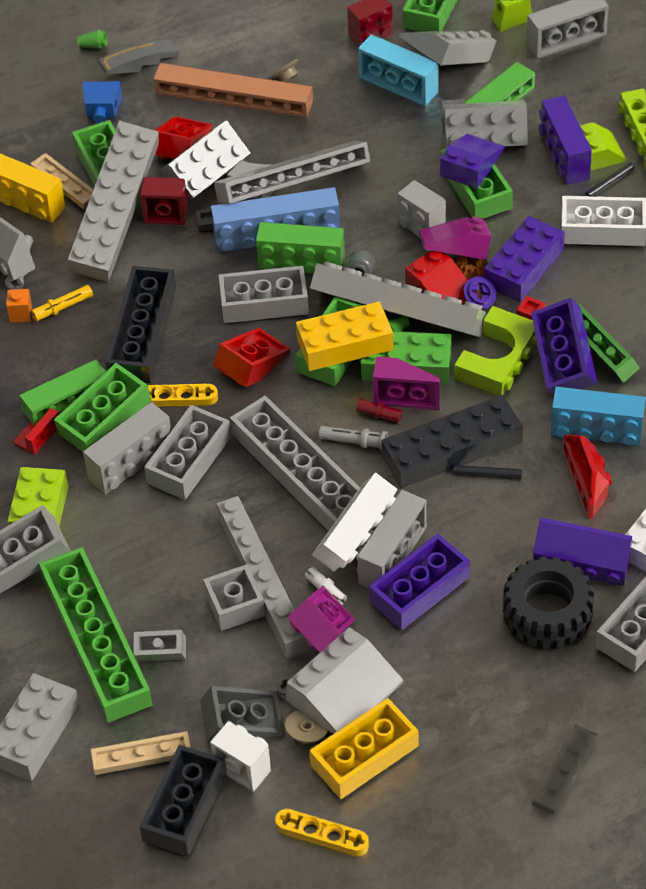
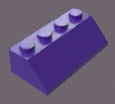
[533,517,633,586]

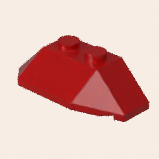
[562,434,612,519]

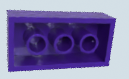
[538,96,592,185]
[484,216,565,302]
[531,298,597,395]
[369,533,470,630]

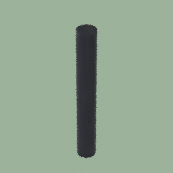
[585,162,635,197]
[454,465,522,478]

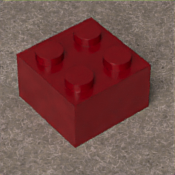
[347,0,393,47]
[141,177,188,225]

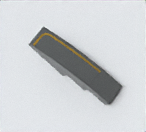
[98,39,179,74]

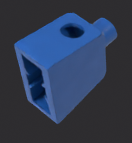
[82,81,122,123]

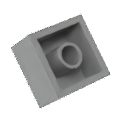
[397,180,446,237]
[203,564,265,631]

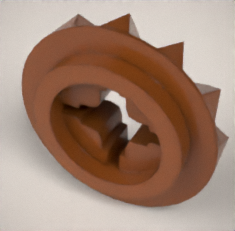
[455,256,488,279]

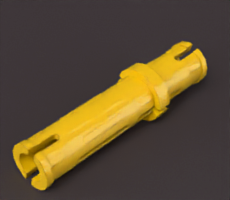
[31,284,93,322]

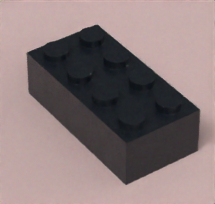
[140,745,227,857]

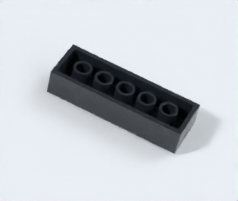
[105,266,176,383]
[381,395,523,488]

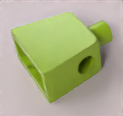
[491,0,532,32]

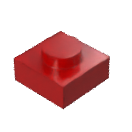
[516,296,546,320]

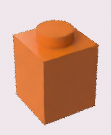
[6,289,32,323]

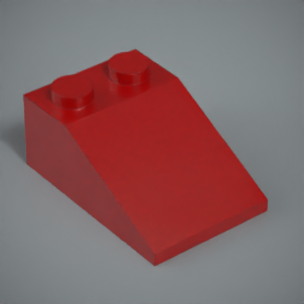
[154,116,212,159]
[405,250,480,305]
[213,327,291,387]

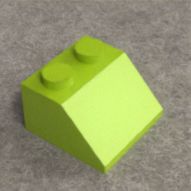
[580,122,626,171]

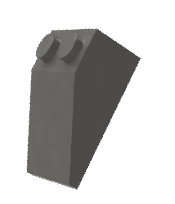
[200,686,285,743]

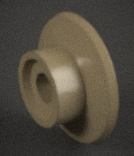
[269,59,298,82]
[285,710,328,744]

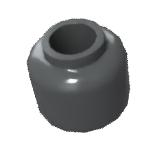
[346,250,375,276]

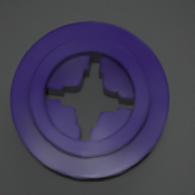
[463,277,496,310]

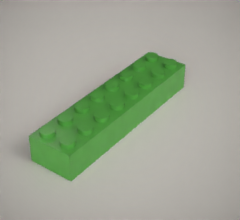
[39,547,153,723]

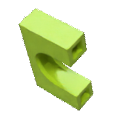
[454,306,538,396]

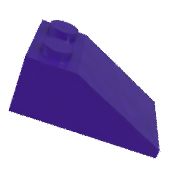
[440,134,504,189]

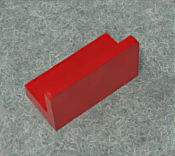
[14,408,59,455]

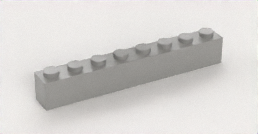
[214,141,370,204]
[217,496,309,659]

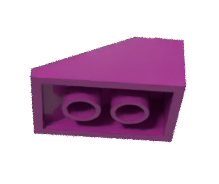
[419,217,492,260]
[373,357,440,410]
[287,585,355,652]

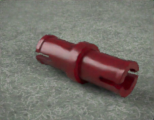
[356,398,403,423]

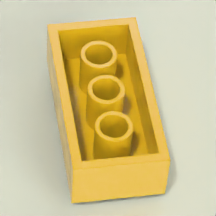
[0,154,66,223]
[296,301,393,371]
[310,698,419,799]

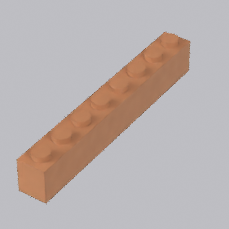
[154,63,313,117]

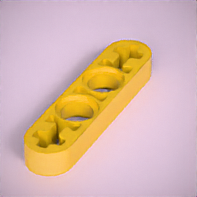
[146,384,218,407]
[275,809,369,857]

